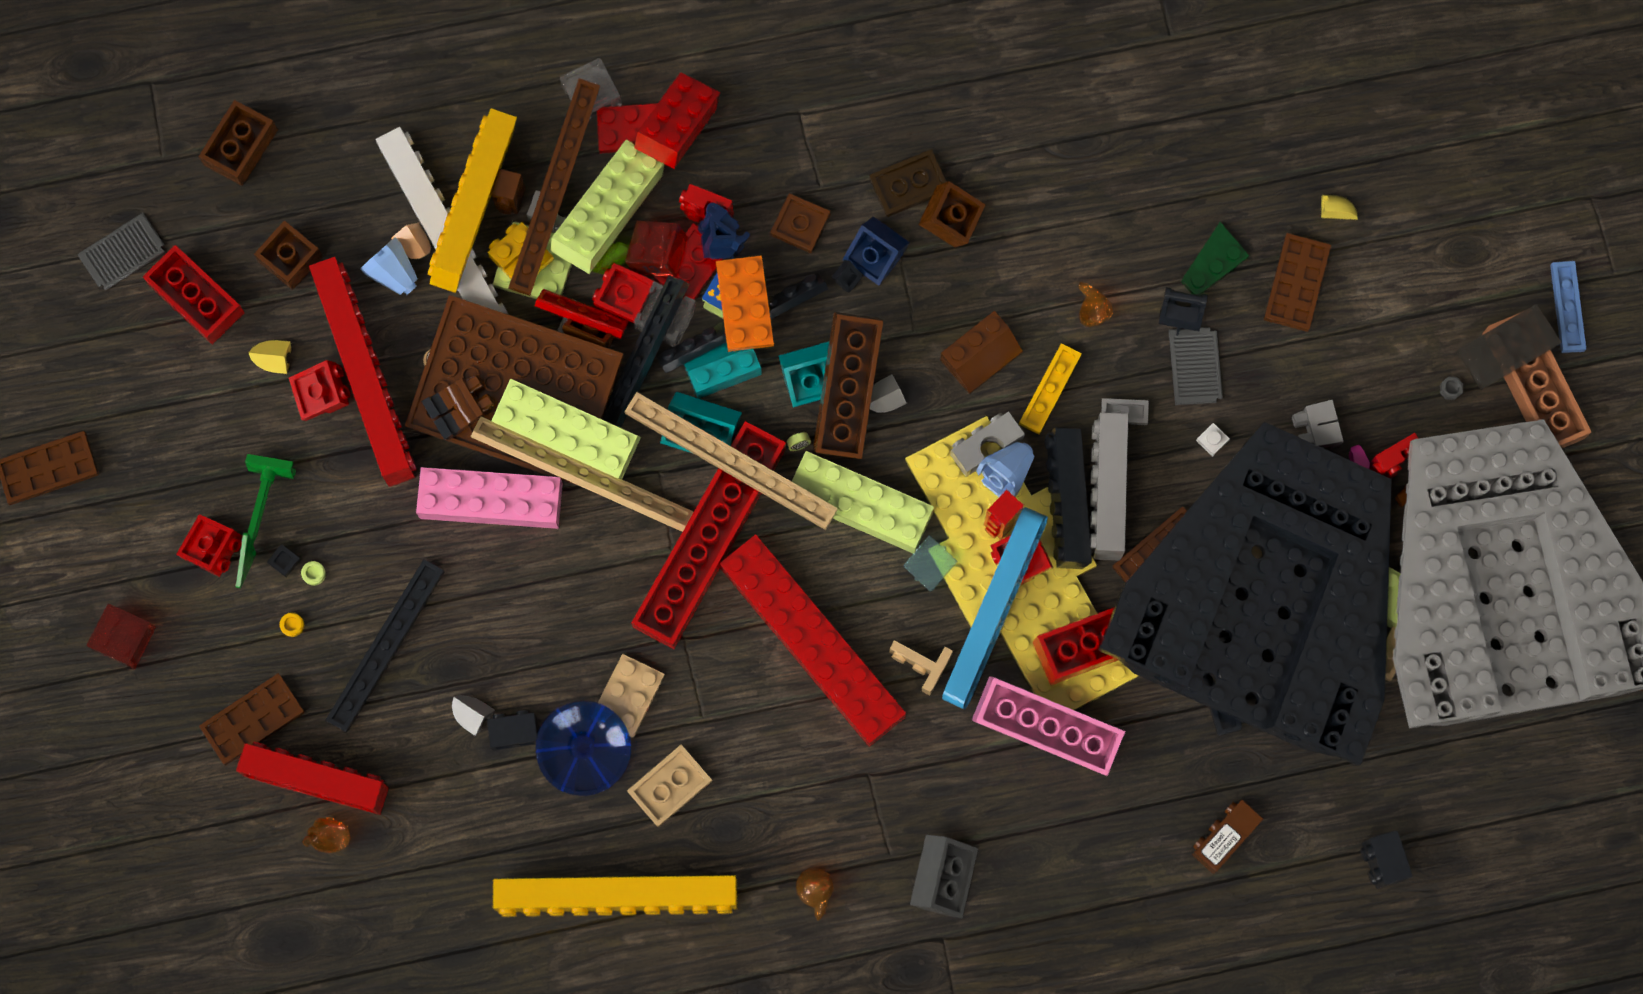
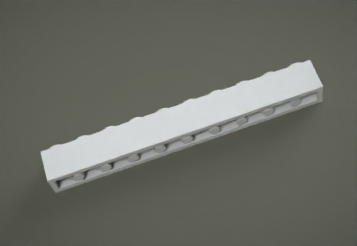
[376,127,508,314]

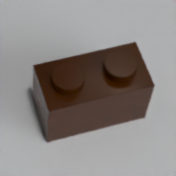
[491,169,525,215]

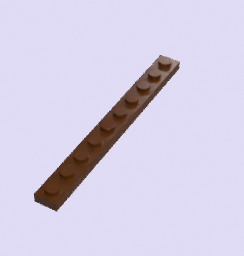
[508,78,600,296]

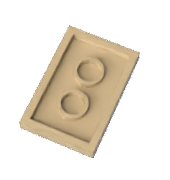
[591,654,665,738]
[627,745,712,828]

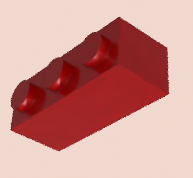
[984,489,1024,540]

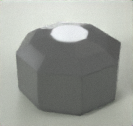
[1440,377,1463,400]

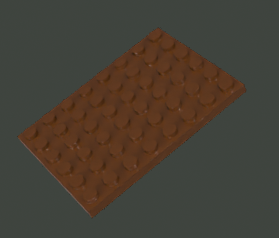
[405,295,624,486]

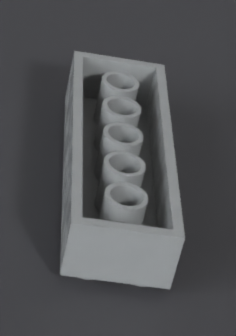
[1089,413,1128,561]

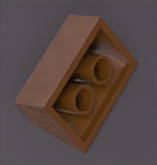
[940,311,1023,394]

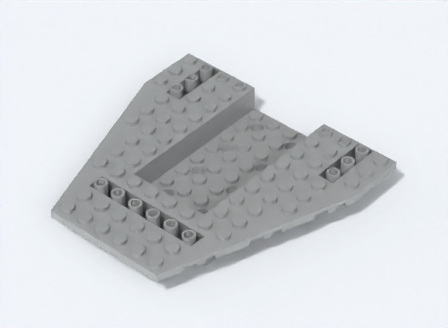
[1393,419,1643,729]

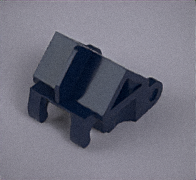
[698,203,750,259]

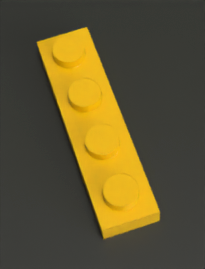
[1019,343,1082,435]

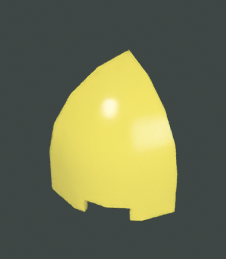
[1321,195,1358,220]
[249,340,291,374]

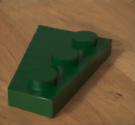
[1181,222,1249,295]

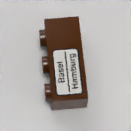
[1192,800,1263,874]

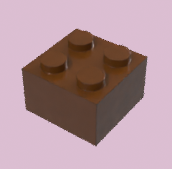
[918,181,986,247]
[254,220,323,290]

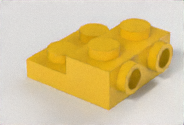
[488,222,554,279]

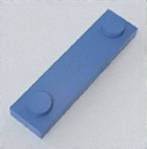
[1550,261,1586,353]

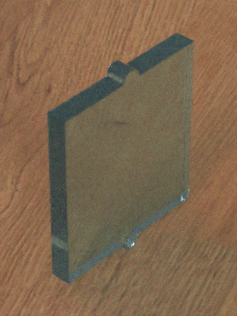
[903,536,958,592]

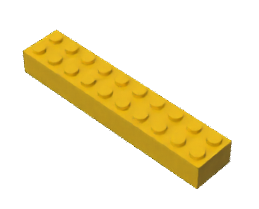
[493,876,737,917]

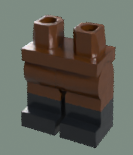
[421,375,495,440]

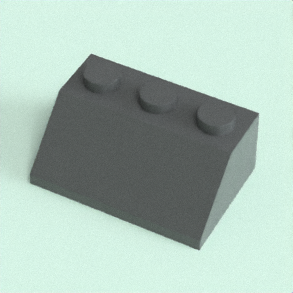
[910,835,978,918]

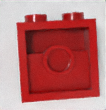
[679,184,734,222]
[592,263,655,323]
[289,360,350,421]
[1369,433,1419,479]
[176,514,243,577]
[990,535,1053,585]

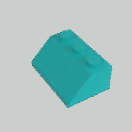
[683,342,762,399]
[779,342,829,407]
[660,392,742,454]

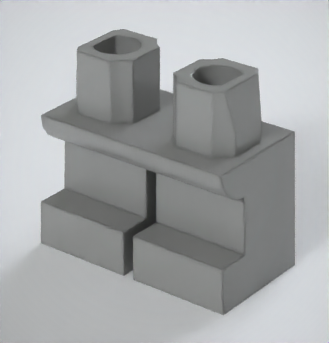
[1292,400,1343,448]

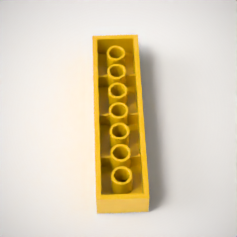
[427,108,517,293]

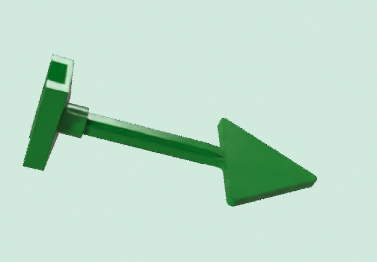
[236,454,296,589]

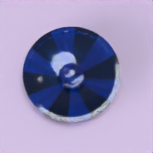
[535,700,631,796]

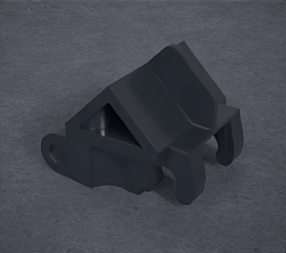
[1159,287,1208,336]

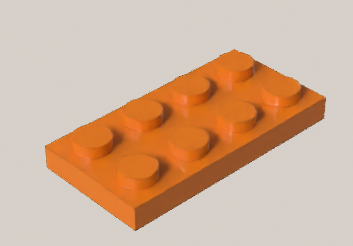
[716,255,774,352]

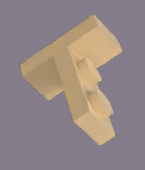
[889,640,953,696]

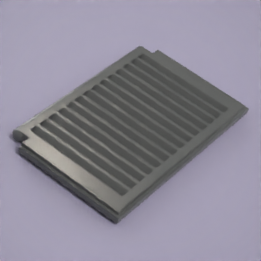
[77,213,165,290]
[1168,327,1223,406]

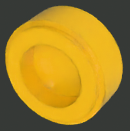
[280,613,304,637]

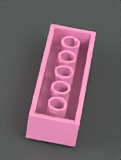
[416,467,563,529]
[972,676,1125,776]

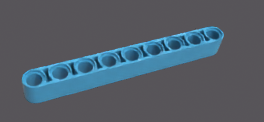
[942,507,1048,709]

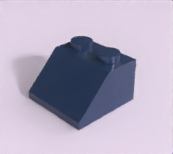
[842,216,910,286]

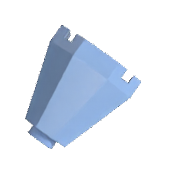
[360,237,417,295]
[976,442,1034,497]

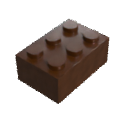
[198,100,278,186]

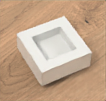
[1196,423,1230,457]

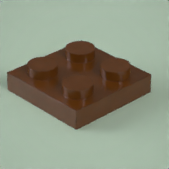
[770,193,830,254]

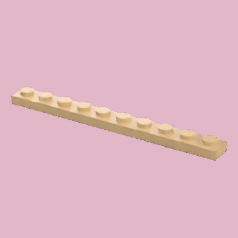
[625,392,838,530]
[471,417,693,532]

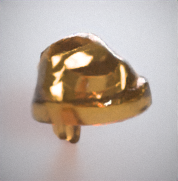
[1078,282,1113,328]
[302,817,350,853]
[796,868,833,921]

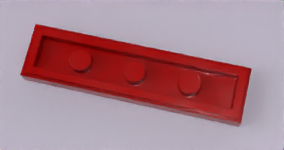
[535,289,629,339]

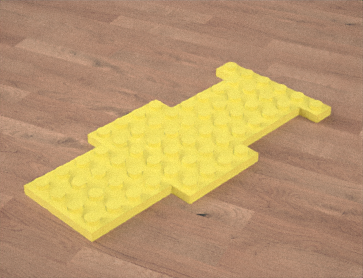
[905,416,1139,711]

